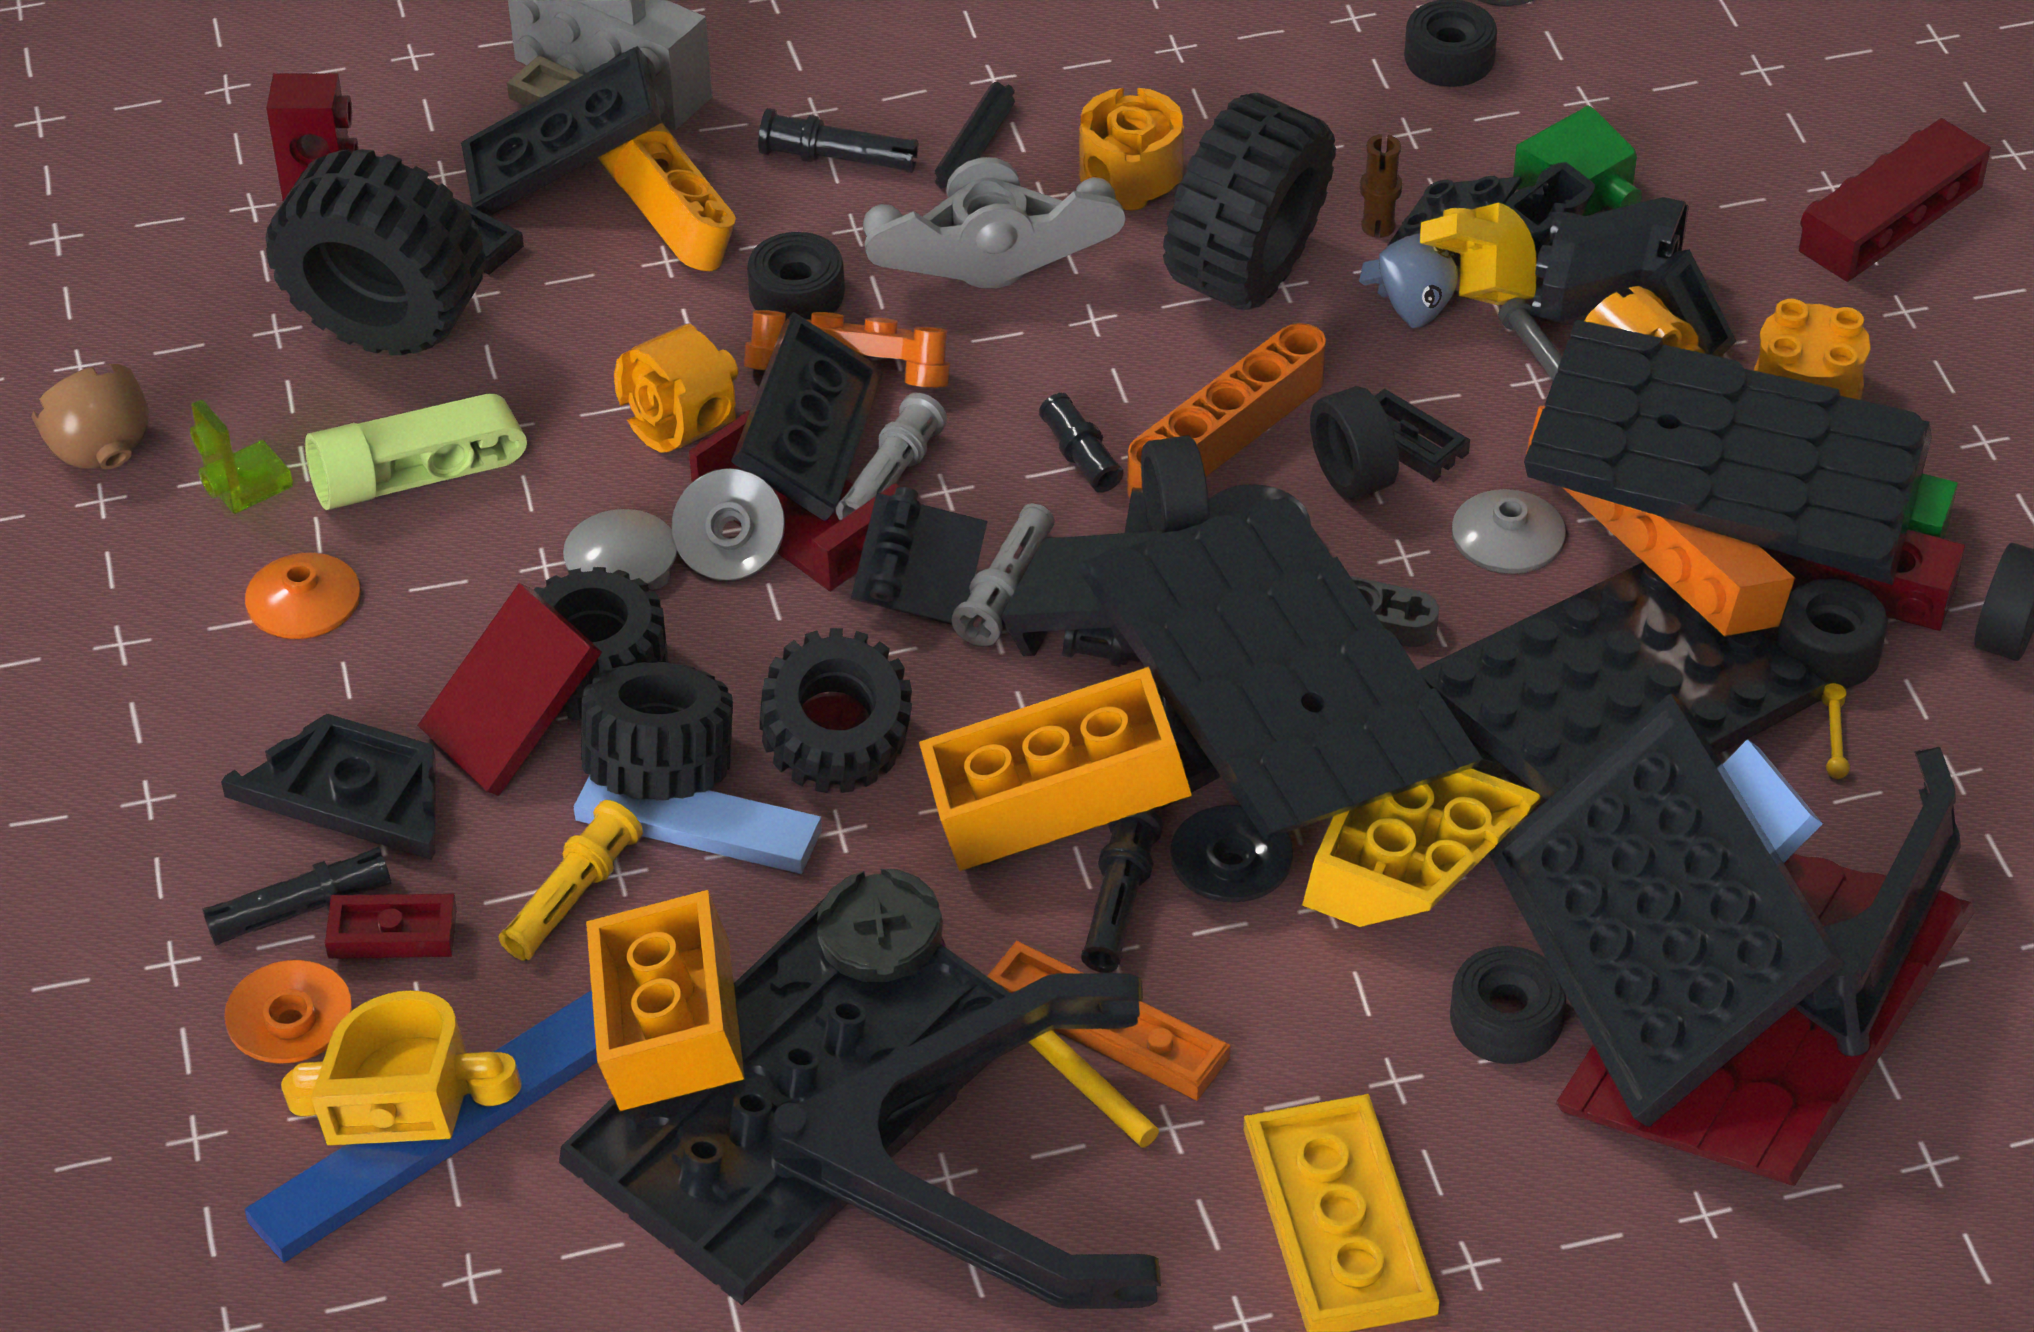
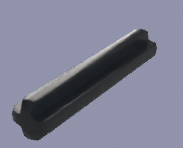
[935,82,1015,189]

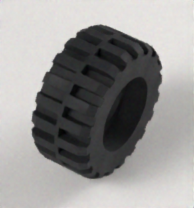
[1163,92,1336,310]
[265,149,486,355]

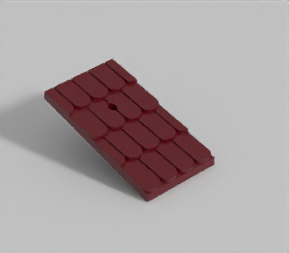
[1556,853,1976,1186]

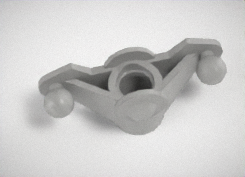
[863,157,1126,288]

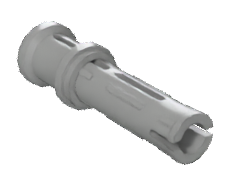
[836,393,947,520]
[951,503,1055,646]

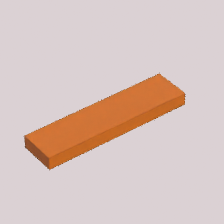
[987,940,1230,1101]

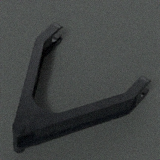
[1794,747,1961,1056]
[771,973,1161,1309]

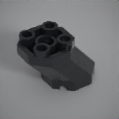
[1531,197,1689,325]

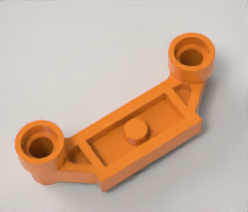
[744,310,950,388]

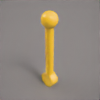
[1822,683,1850,779]

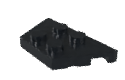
[221,714,436,860]

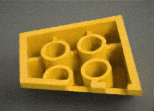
[1302,768,1542,927]

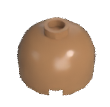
[31,364,149,469]

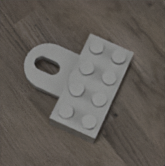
[508,0,712,130]

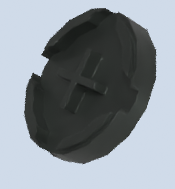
[817,869,943,982]

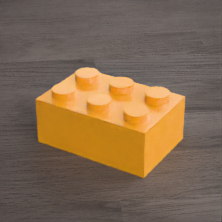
[586,890,744,1111]

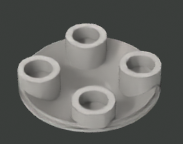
[563,509,677,590]

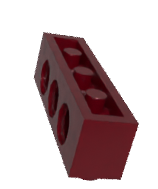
[266,73,359,201]
[1760,530,1965,631]

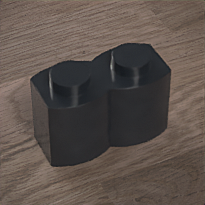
[1505,162,1595,260]

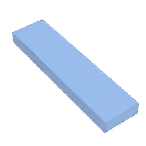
[573,775,822,874]

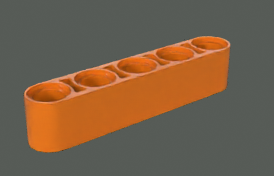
[1127,323,1326,499]

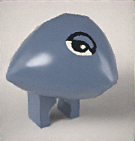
[1359,233,1458,328]

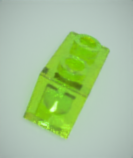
[190,399,293,514]

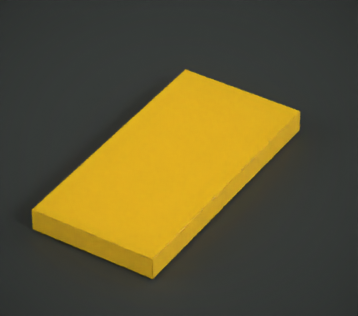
[1243,1094,1439,1332]

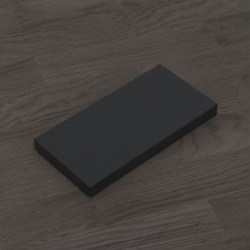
[461,46,662,216]
[731,312,884,521]

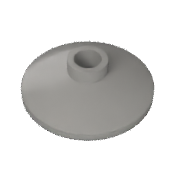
[672,469,785,581]
[1452,489,1566,574]

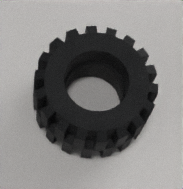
[533,567,668,721]
[759,628,912,793]
[581,662,733,801]

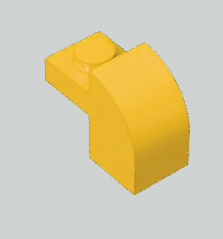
[1420,202,1537,306]

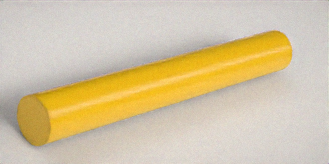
[1028,1030,1159,1148]

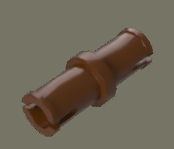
[1360,134,1402,238]

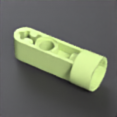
[305,394,527,510]

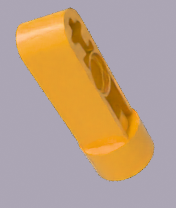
[598,123,736,271]

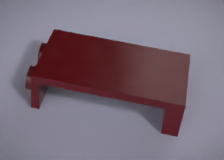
[689,410,900,592]

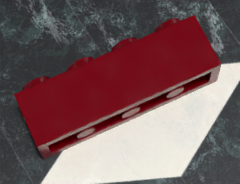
[1798,118,1991,282]

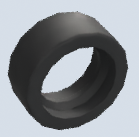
[1310,386,1399,500]
[1141,435,1210,533]
[1974,543,2034,661]

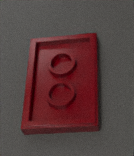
[417,583,602,796]

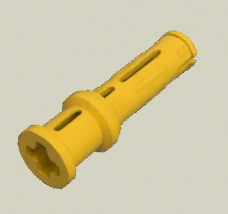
[498,800,643,961]

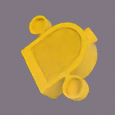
[281,991,522,1146]

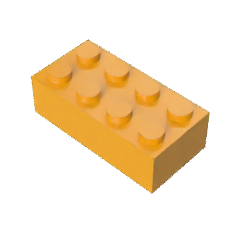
[919,667,1192,871]

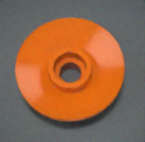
[245,553,361,639]
[224,960,352,1063]

